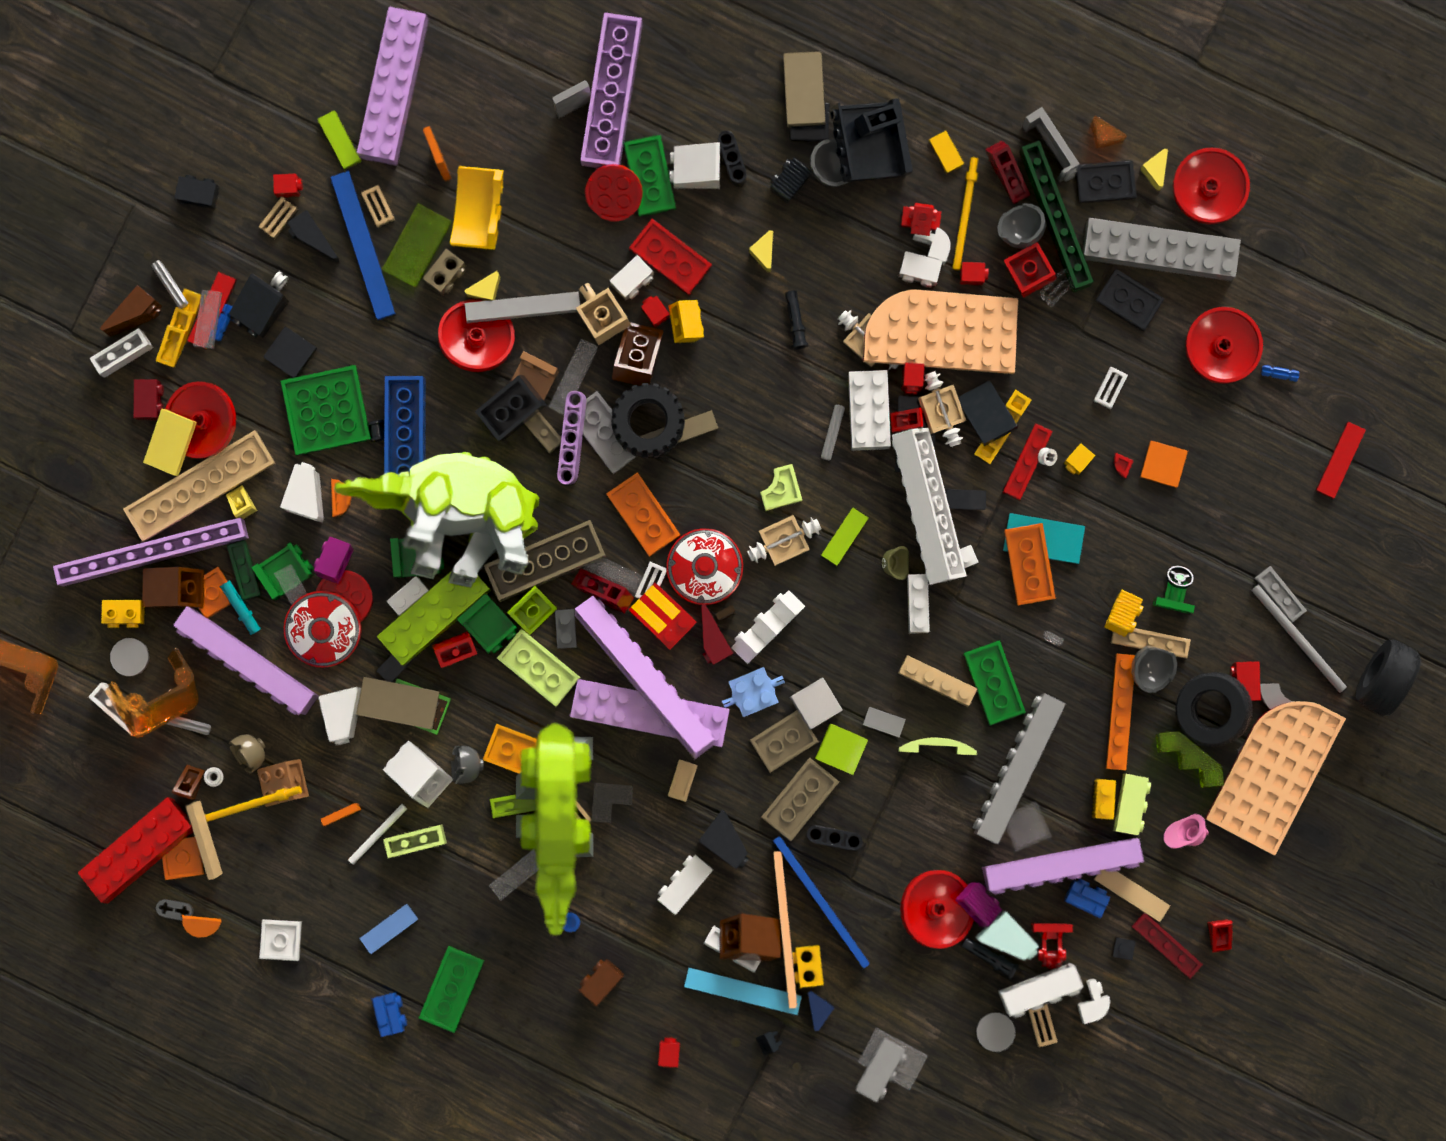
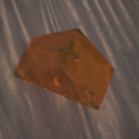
[1091,116,1127,149]

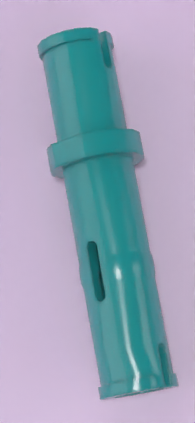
[220,580,261,635]

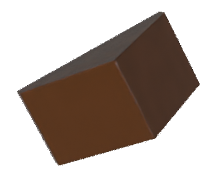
[172,765,205,799]

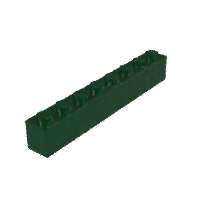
[1019,141,1093,293]

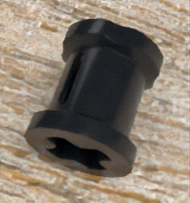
[367,420,384,442]

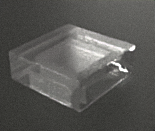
[1042,630,1064,647]

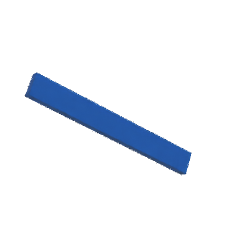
[331,171,396,320]
[773,837,869,968]

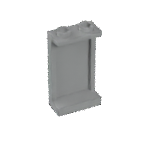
[1022,107,1079,182]

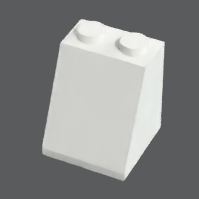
[670,142,720,189]
[280,462,324,523]
[318,687,361,745]
[383,741,453,808]

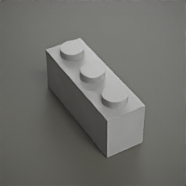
[855,1037,906,1102]

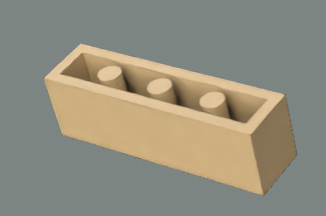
[898,655,977,707]

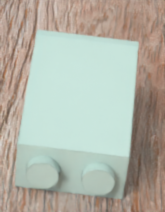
[975,910,1039,960]

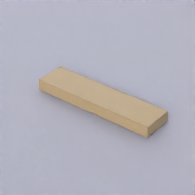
[1111,628,1191,659]
[186,801,223,880]
[1094,869,1170,922]

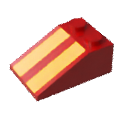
[629,583,697,650]

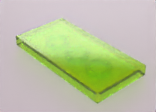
[382,203,452,288]

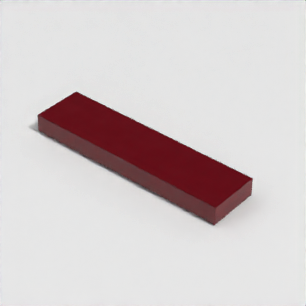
[1131,912,1203,979]

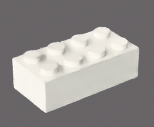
[848,370,891,451]
[998,963,1083,1018]

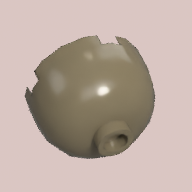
[229,734,265,774]

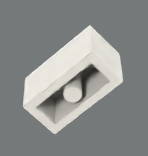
[899,251,942,287]
[610,255,654,300]
[387,576,429,616]

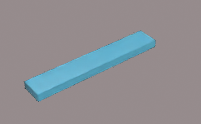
[684,968,802,1015]

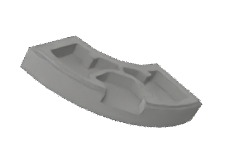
[1260,683,1293,709]

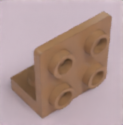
[511,351,559,400]
[257,759,309,807]

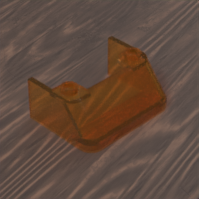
[0,639,58,714]
[105,648,199,737]

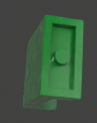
[390,538,444,578]
[251,542,314,601]
[457,593,518,654]

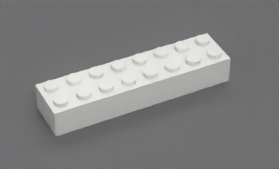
[892,428,966,585]

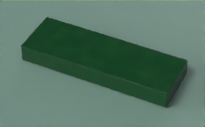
[227,540,262,601]

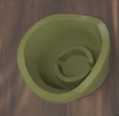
[882,546,909,580]

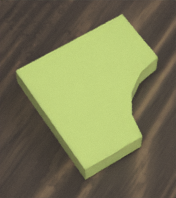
[760,464,802,511]

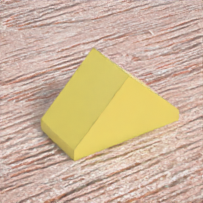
[1140,149,1168,190]
[749,231,773,272]
[464,271,500,301]
[226,485,257,519]

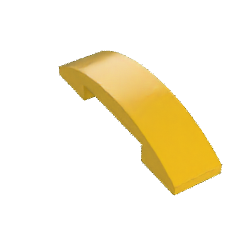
[974,390,1031,464]

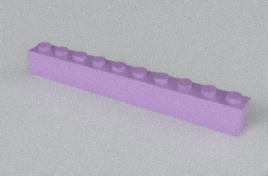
[53,518,249,586]
[575,596,714,759]

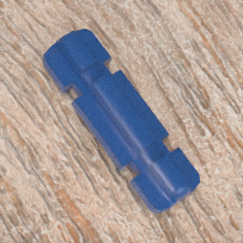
[211,304,232,341]
[1261,365,1299,382]

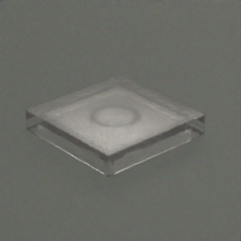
[1006,801,1052,852]

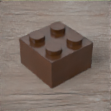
[579,959,624,1006]

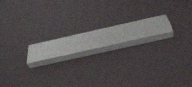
[465,292,580,323]

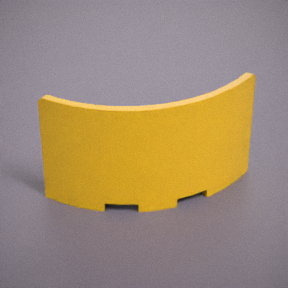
[450,166,503,250]

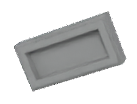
[863,707,906,738]

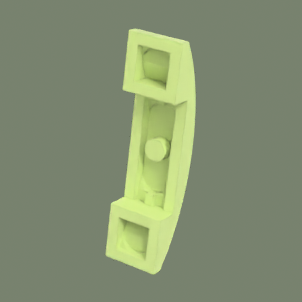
[898,738,977,755]

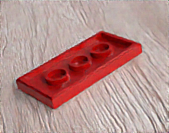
[629,219,712,295]

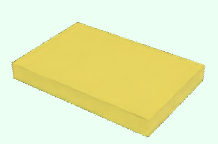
[143,409,197,476]

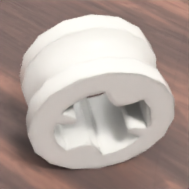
[270,272,288,291]
[1038,448,1057,466]

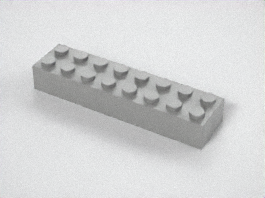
[1082,218,1241,281]
[973,693,1065,844]

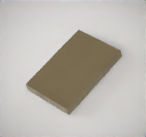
[750,710,819,773]

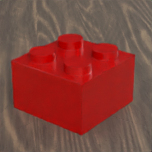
[1004,242,1057,298]

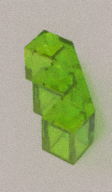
[1156,731,1224,787]

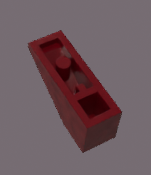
[985,141,1030,204]
[571,568,634,614]
[701,603,733,666]

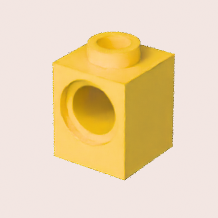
[1064,443,1095,475]

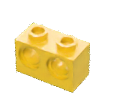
[792,945,823,988]

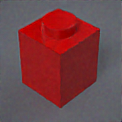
[273,174,303,198]
[960,262,988,285]
[641,296,670,328]
[659,1038,680,1067]

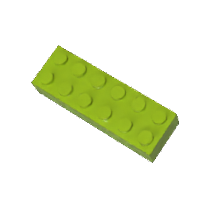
[377,571,491,666]

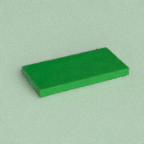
[624,135,676,217]
[963,640,1026,726]
[419,946,484,1033]

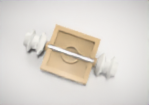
[838,310,899,370]
[918,371,966,447]
[747,515,821,566]

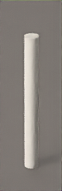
[348,804,407,865]

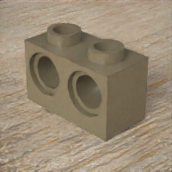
[423,249,466,295]

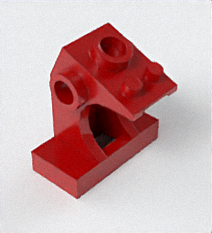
[901,203,941,236]
[1032,923,1073,969]

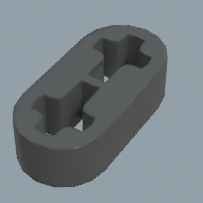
[156,899,194,921]

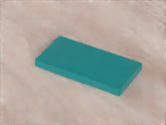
[1003,513,1085,564]

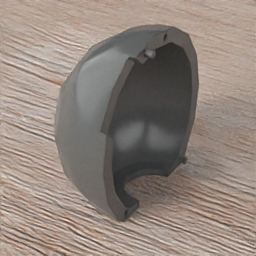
[810,139,848,187]
[997,203,1046,249]
[1131,646,1177,693]

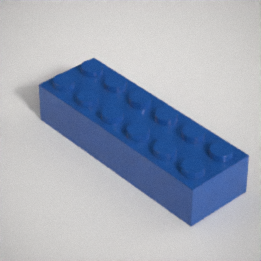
[384,376,426,475]

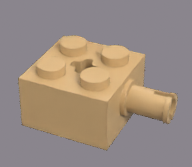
[576,283,631,345]

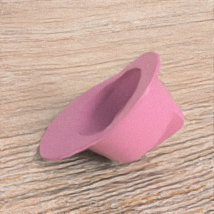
[1164,814,1209,848]

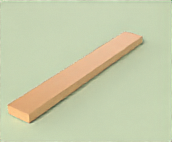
[773,851,797,1008]

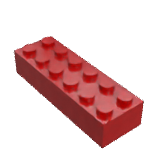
[78,797,193,904]

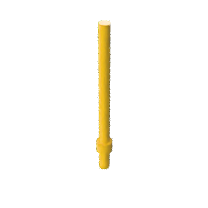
[952,157,978,270]
[205,786,302,822]

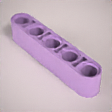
[557,391,586,485]

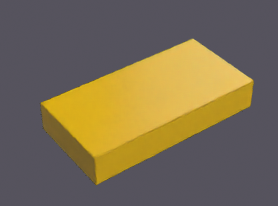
[929,131,964,173]

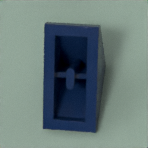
[808,991,834,1031]

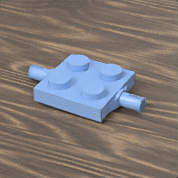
[722,667,785,717]

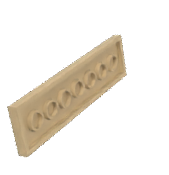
[123,430,275,542]

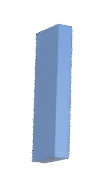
[360,904,418,954]

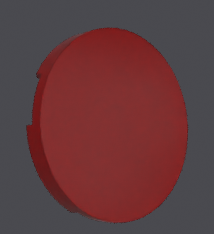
[585,164,643,221]
[316,570,373,622]

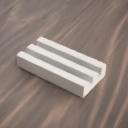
[1094,367,1128,410]
[635,562,667,598]

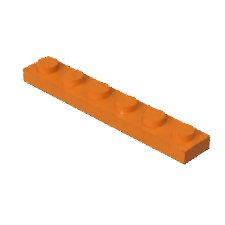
[1106,654,1135,770]

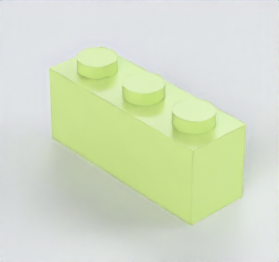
[1113,774,1151,835]
[383,825,447,858]

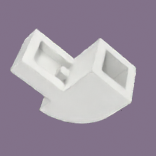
[913,227,950,265]
[1077,978,1110,1024]

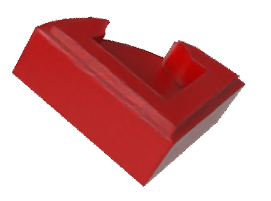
[1114,453,1134,478]

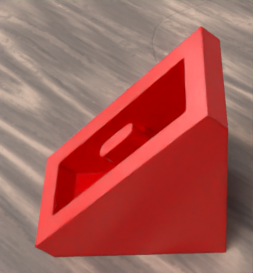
[890,408,923,432]
[1207,919,1232,952]

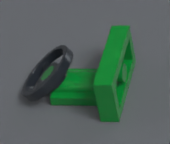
[1153,566,1195,614]

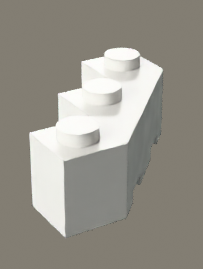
[731,591,805,664]

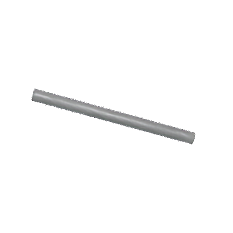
[1251,584,1347,693]

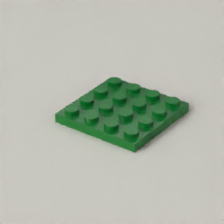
[281,365,371,456]

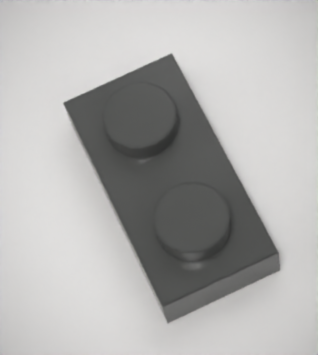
[555,609,577,649]

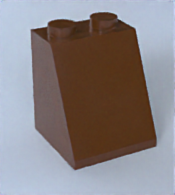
[142,567,204,608]
[720,913,781,961]

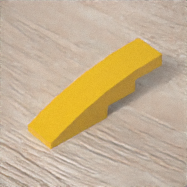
[156,289,203,367]

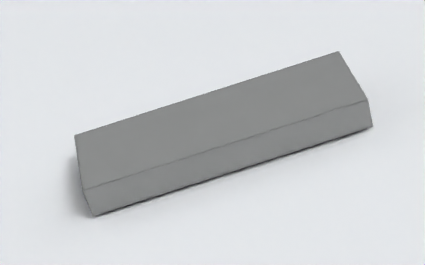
[1254,566,1307,622]

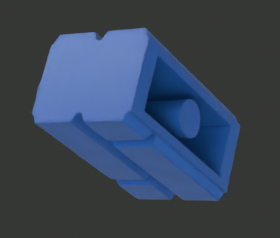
[1064,878,1110,918]
[372,992,407,1037]

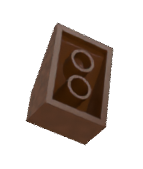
[100,285,163,337]
[612,322,664,386]

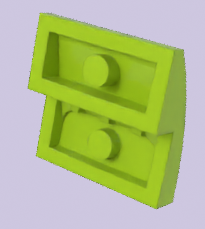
[815,723,868,775]

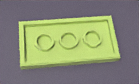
[497,629,581,707]

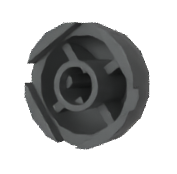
[451,746,484,784]

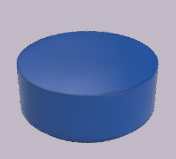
[563,913,580,932]

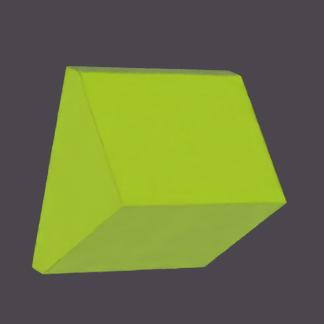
[507,586,557,635]

